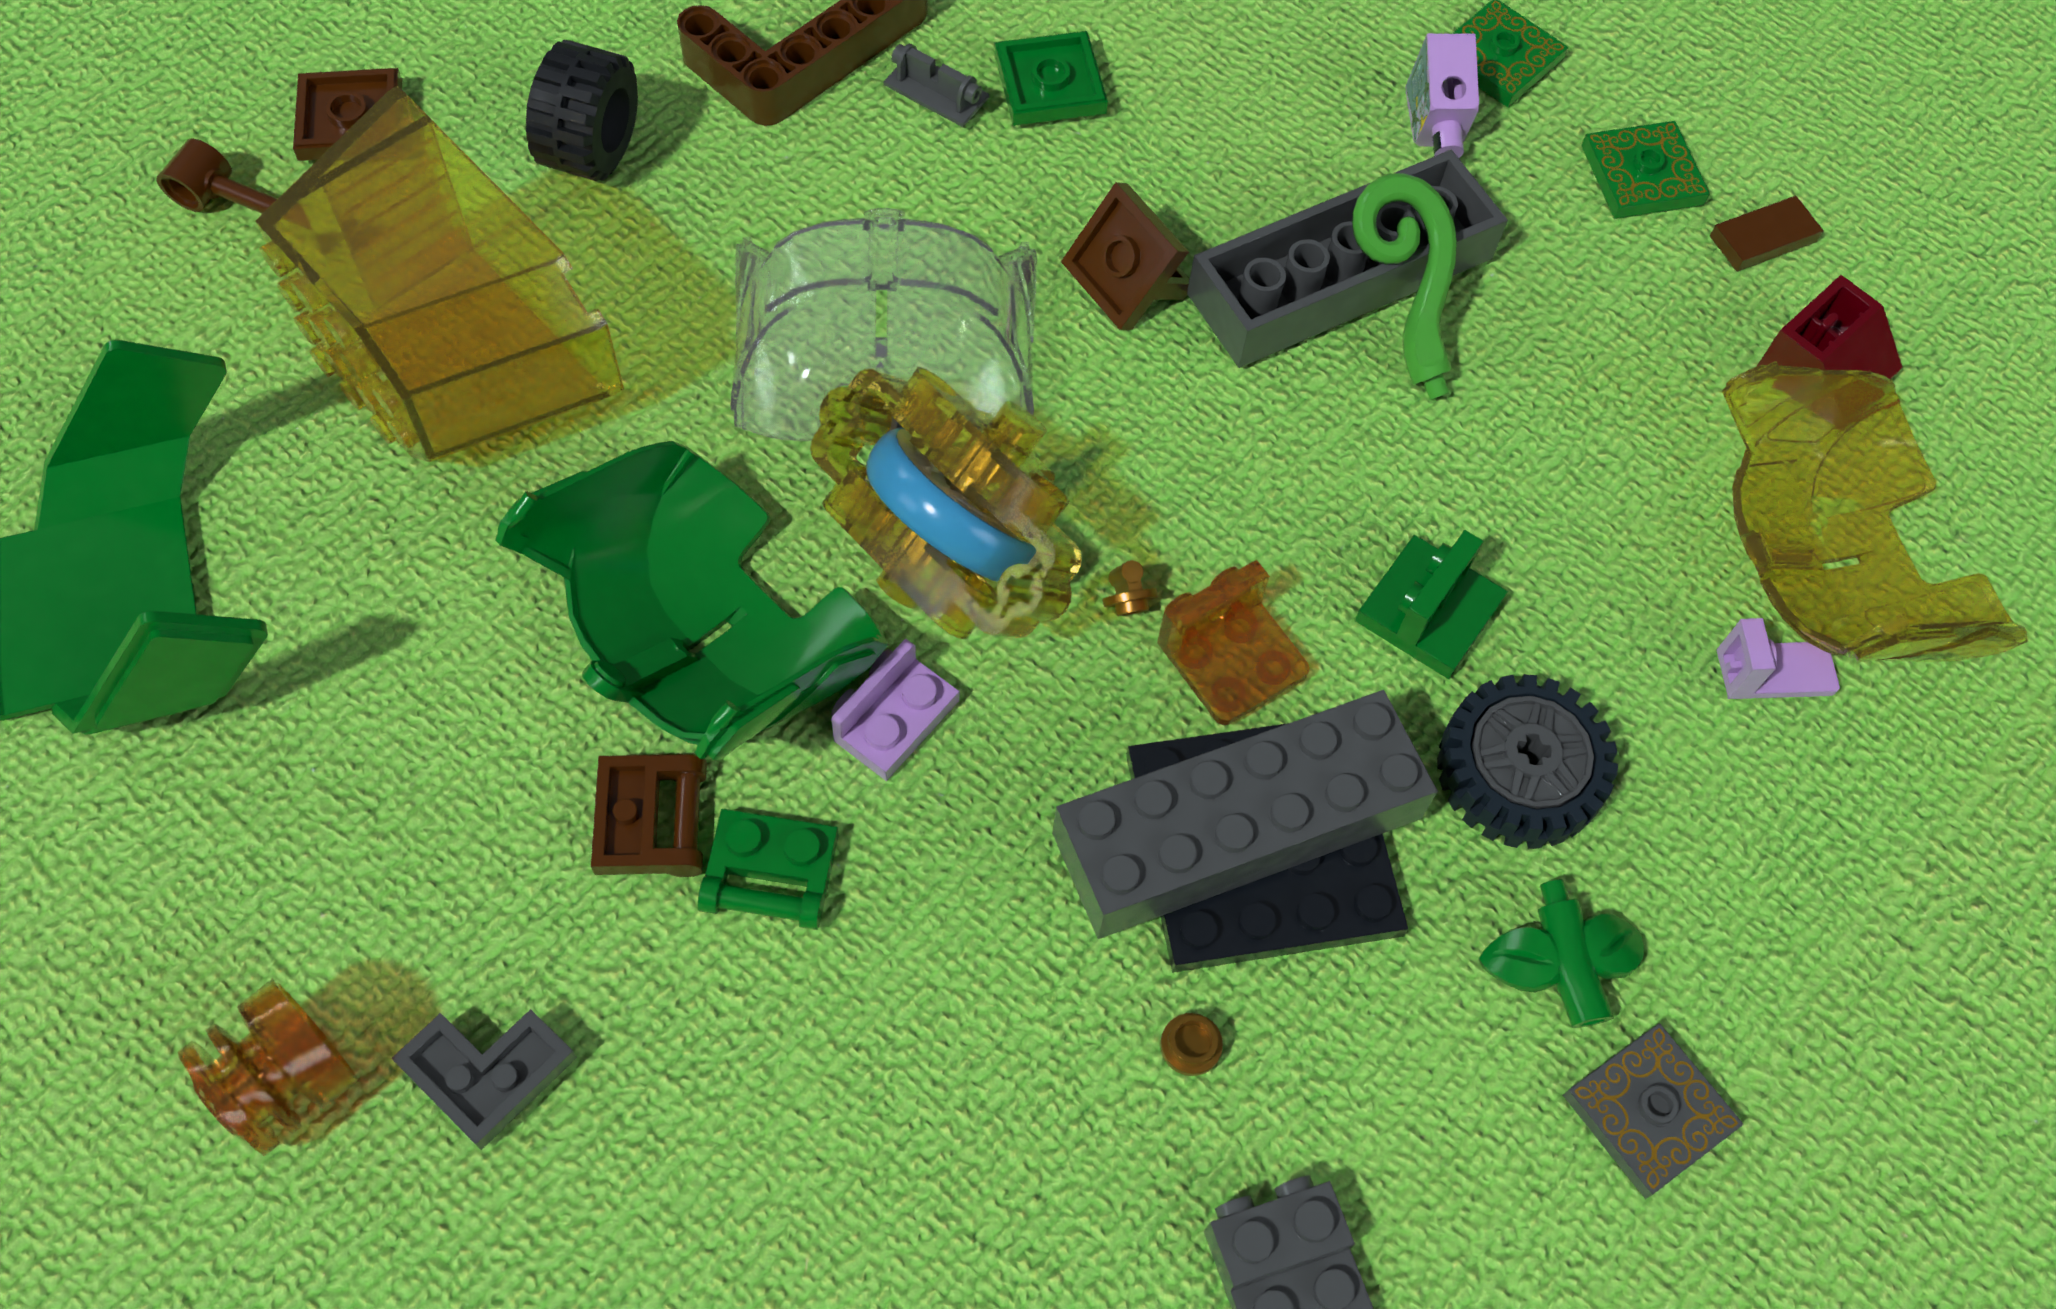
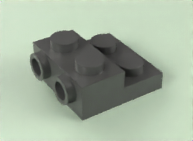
[1204,1175,1374,1309]

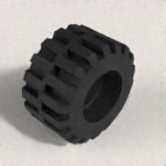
[526,40,638,182]

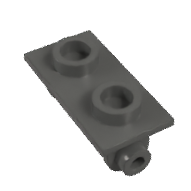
[884,43,990,127]

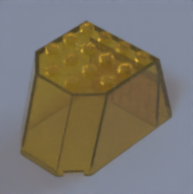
[255,86,624,462]

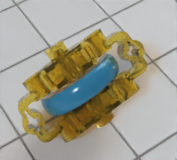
[810,367,1082,639]

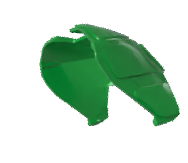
[495,441,889,761]

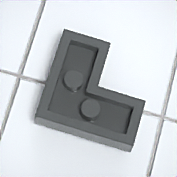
[391,1009,577,1150]

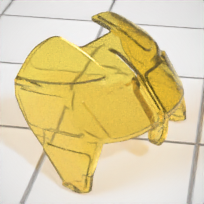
[1722,361,2028,663]

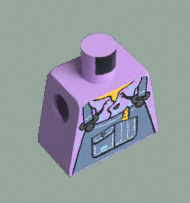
[1405,33,1479,158]

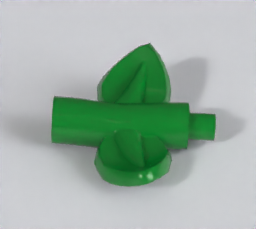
[1478,879,1644,1028]

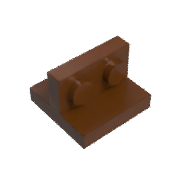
[1061,182,1190,330]

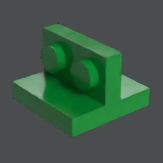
[1355,530,1508,679]

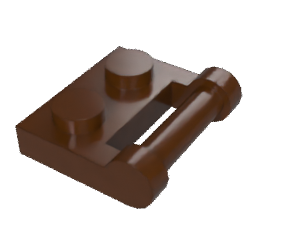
[591,754,707,877]

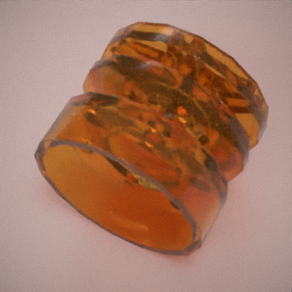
[178,979,360,1156]

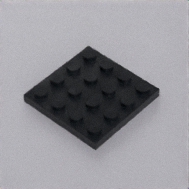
[1126,723,1408,973]

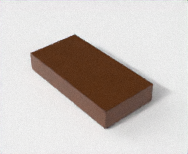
[1710,195,1824,272]

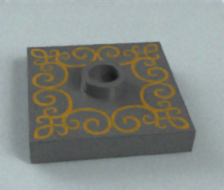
[1563,1023,1744,1199]

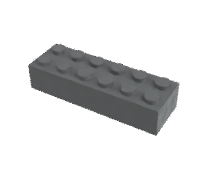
[1187,149,1508,368]
[1052,690,1438,939]

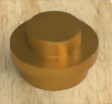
[1160,1013,1223,1076]

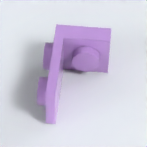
[1716,618,1840,699]

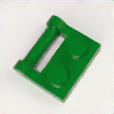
[698,809,839,930]

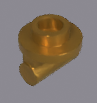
[1102,560,1158,616]

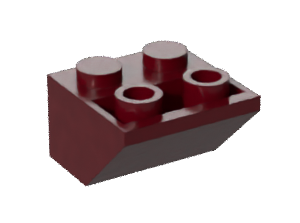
[1757,275,1903,430]

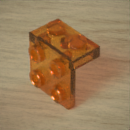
[1157,560,1310,725]

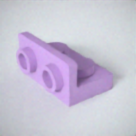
[831,639,960,781]

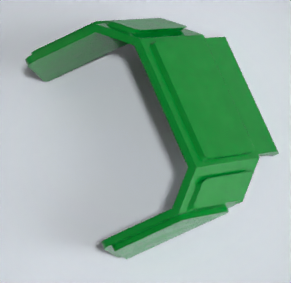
[0,340,268,734]

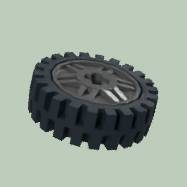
[1437,674,1618,849]

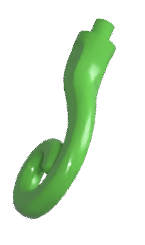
[1352,173,1457,400]

